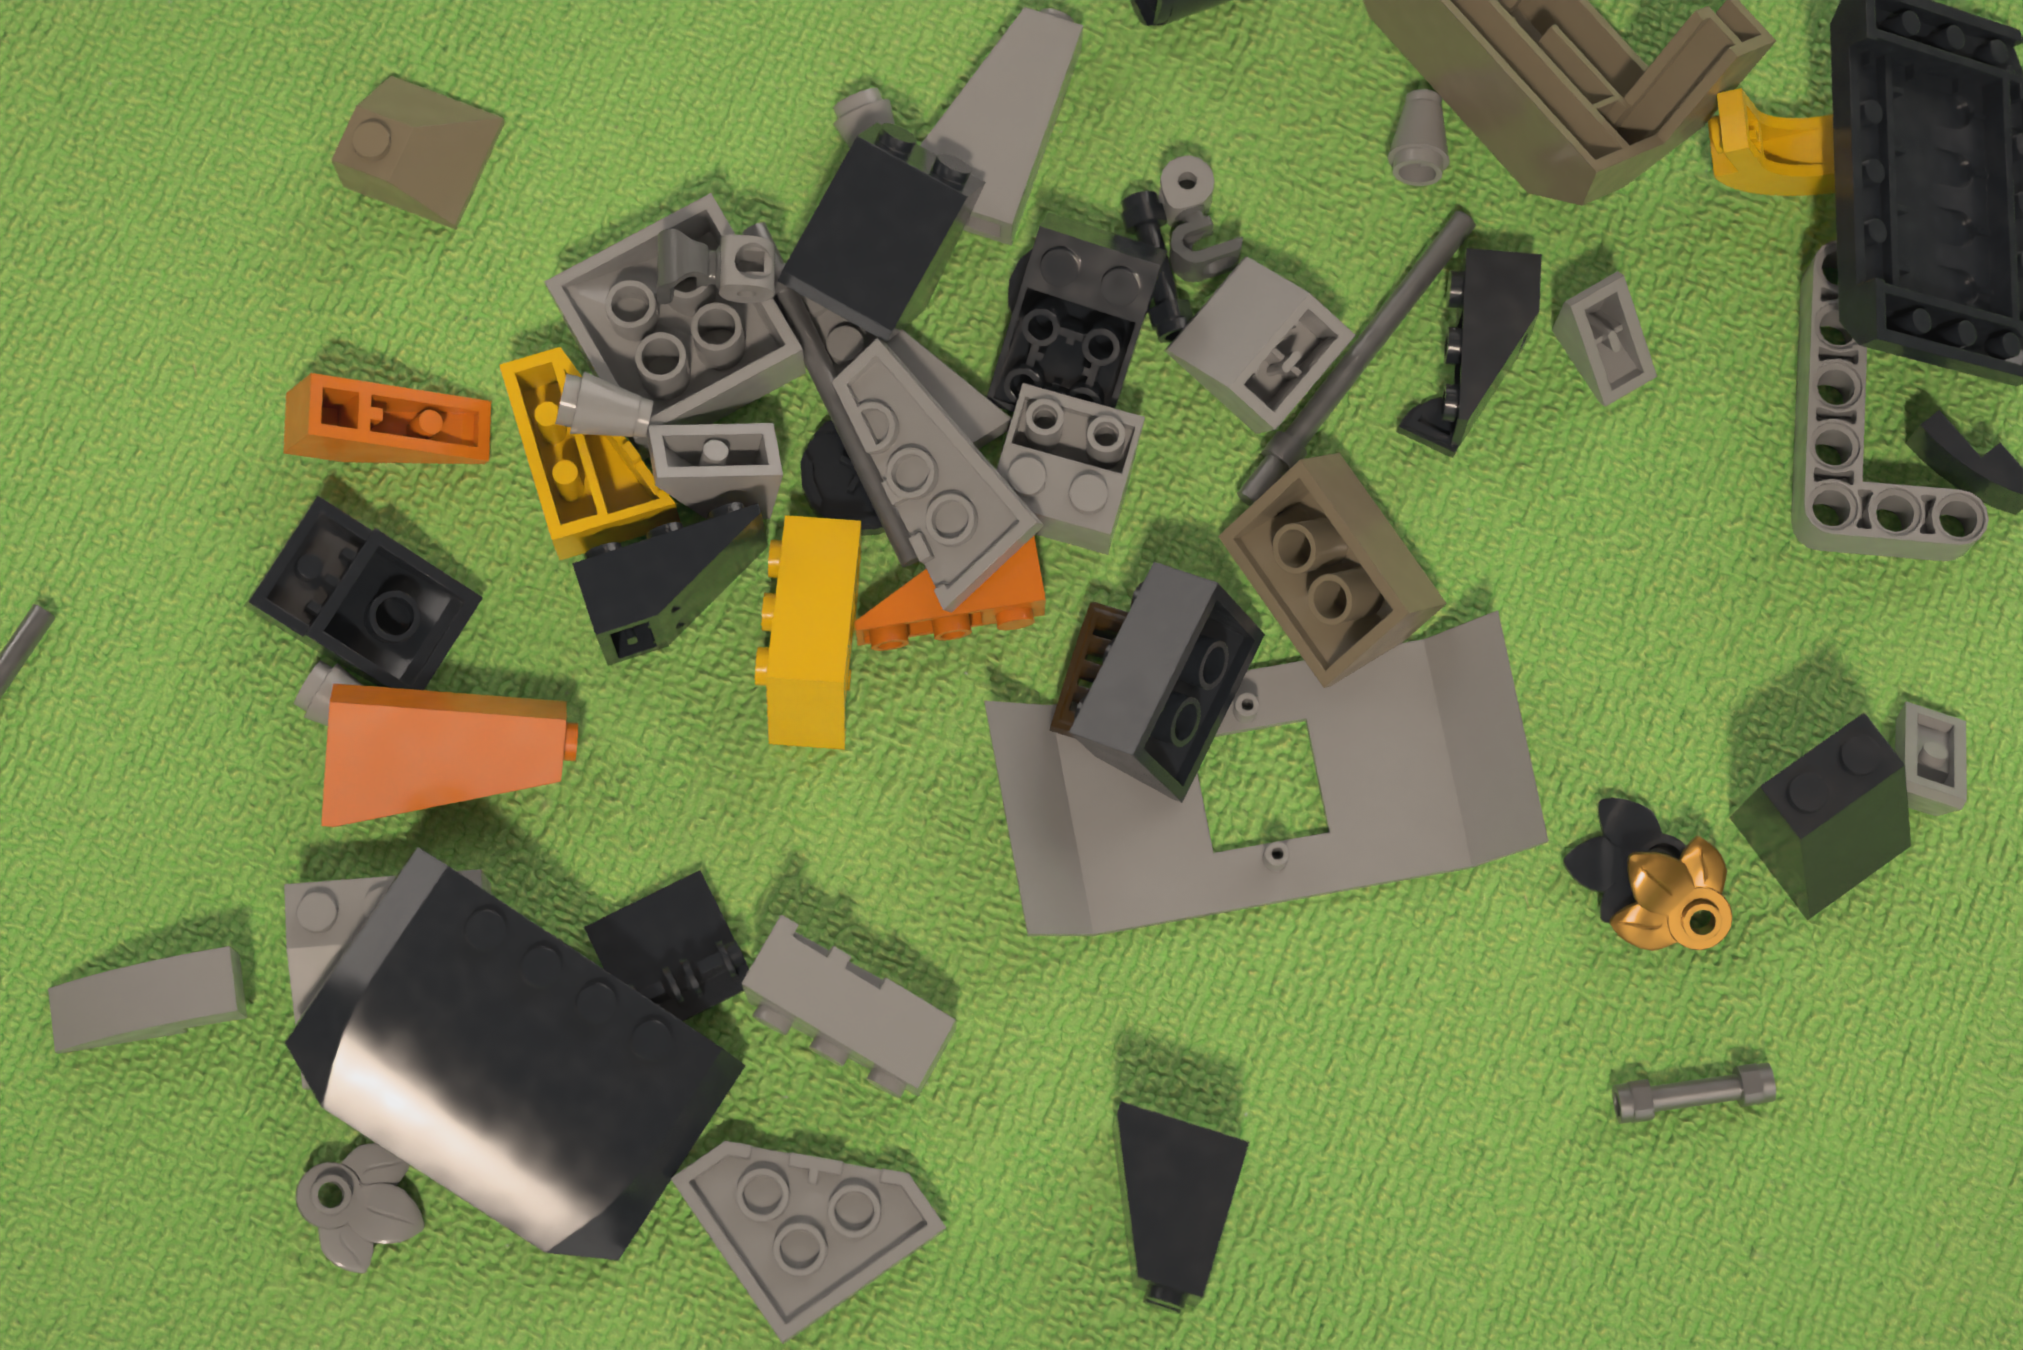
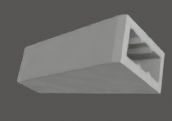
[920,7,1083,246]

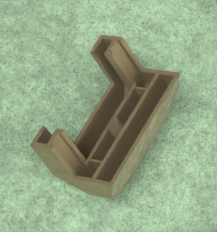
[1363,0,1776,206]

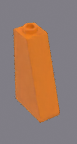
[321,683,578,827]

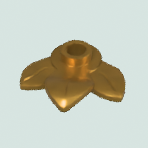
[1609,836,1732,951]

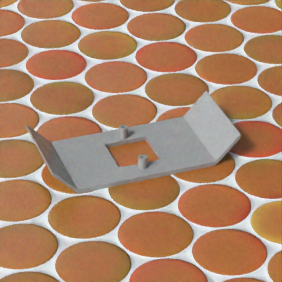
[984,610,1549,936]

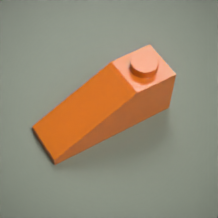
[283,373,491,464]

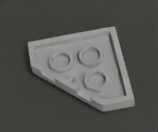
[671,1141,946,1345]

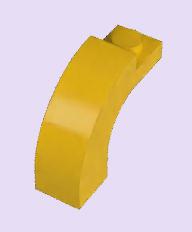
[1708,88,1835,196]

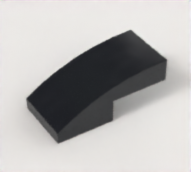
[1905,410,2023,515]

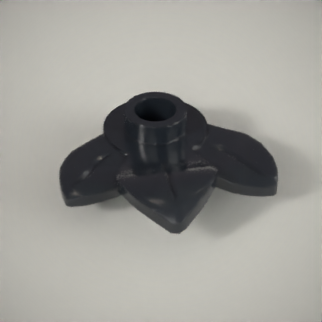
[1563,798,1686,924]

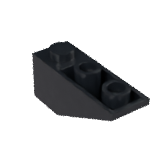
[1441,248,1542,445]

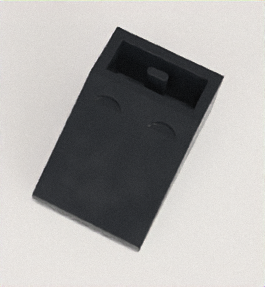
[987,212,1167,412]
[572,502,768,666]

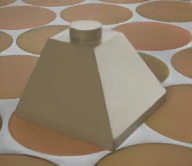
[331,76,505,230]

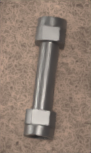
[1612,1063,1776,1124]

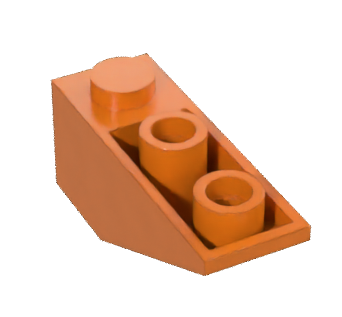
[854,536,1046,651]

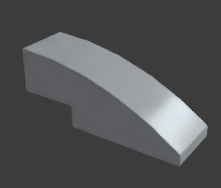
[48,946,247,1054]

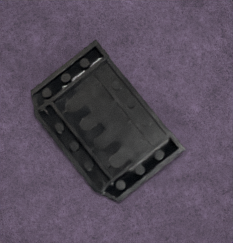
[1830,0,2023,386]
[284,847,746,1260]

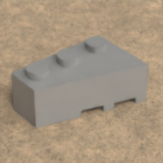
[741,914,956,1098]

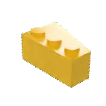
[499,347,681,560]
[755,515,861,750]

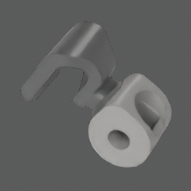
[1158,155,1243,283]
[657,229,776,305]

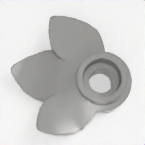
[295,1143,424,1274]

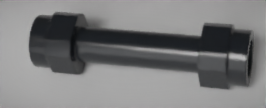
[1121,191,1193,343]

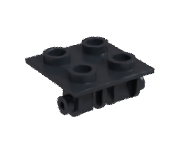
[584,870,749,1021]

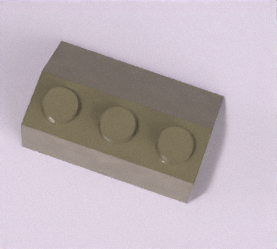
[1218,453,1447,688]

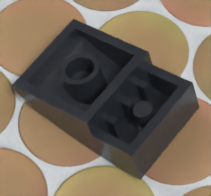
[244,496,483,690]

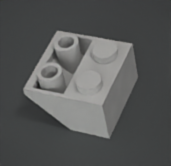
[1164,257,1355,434]
[997,383,1145,555]

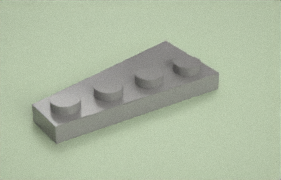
[799,294,1012,449]
[832,338,1044,613]

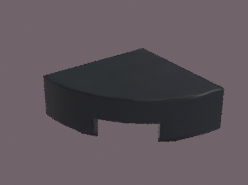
[1397,397,1459,458]

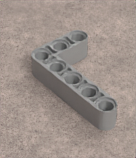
[1791,240,1989,561]

